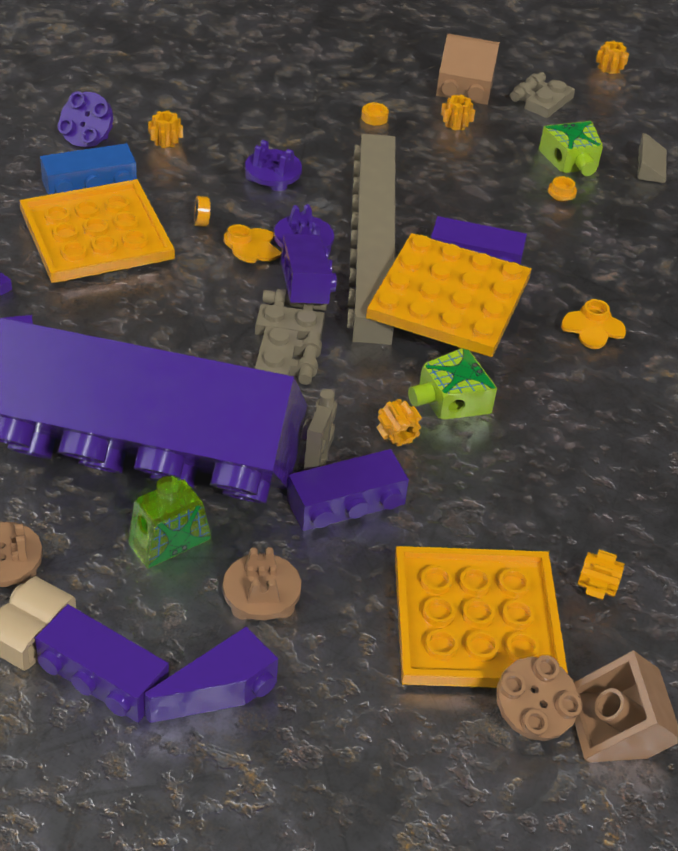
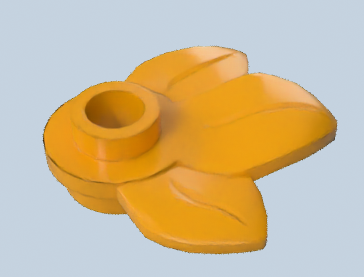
[223,224,282,263]
[561,299,626,349]

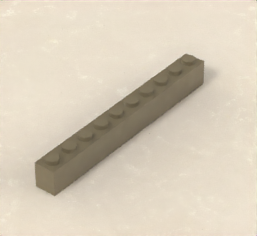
[347,134,395,345]

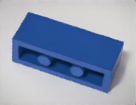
[40,143,137,195]

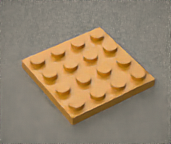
[20,179,175,283]
[366,233,532,357]
[395,546,568,689]

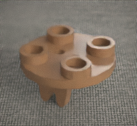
[0,522,43,587]
[222,547,302,621]
[496,655,582,741]

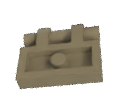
[510,72,575,118]
[255,288,327,340]
[255,326,322,385]
[299,389,337,471]

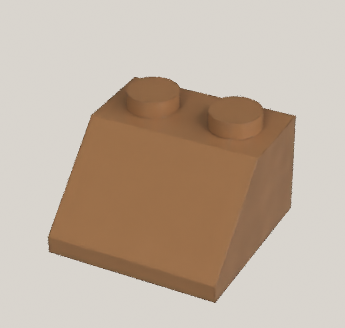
[436,34,500,105]
[574,650,678,763]

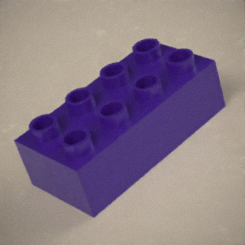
[0,318,308,504]

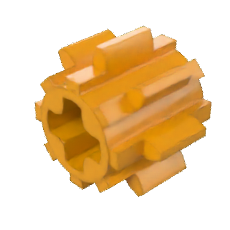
[596,41,629,75]
[441,94,475,131]
[148,110,183,148]
[376,399,422,446]
[577,549,625,600]

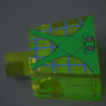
[128,476,211,569]

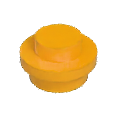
[548,176,577,202]

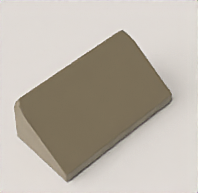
[637,133,667,183]

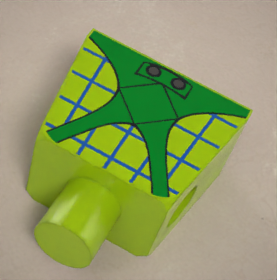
[539,121,603,176]
[408,348,497,420]

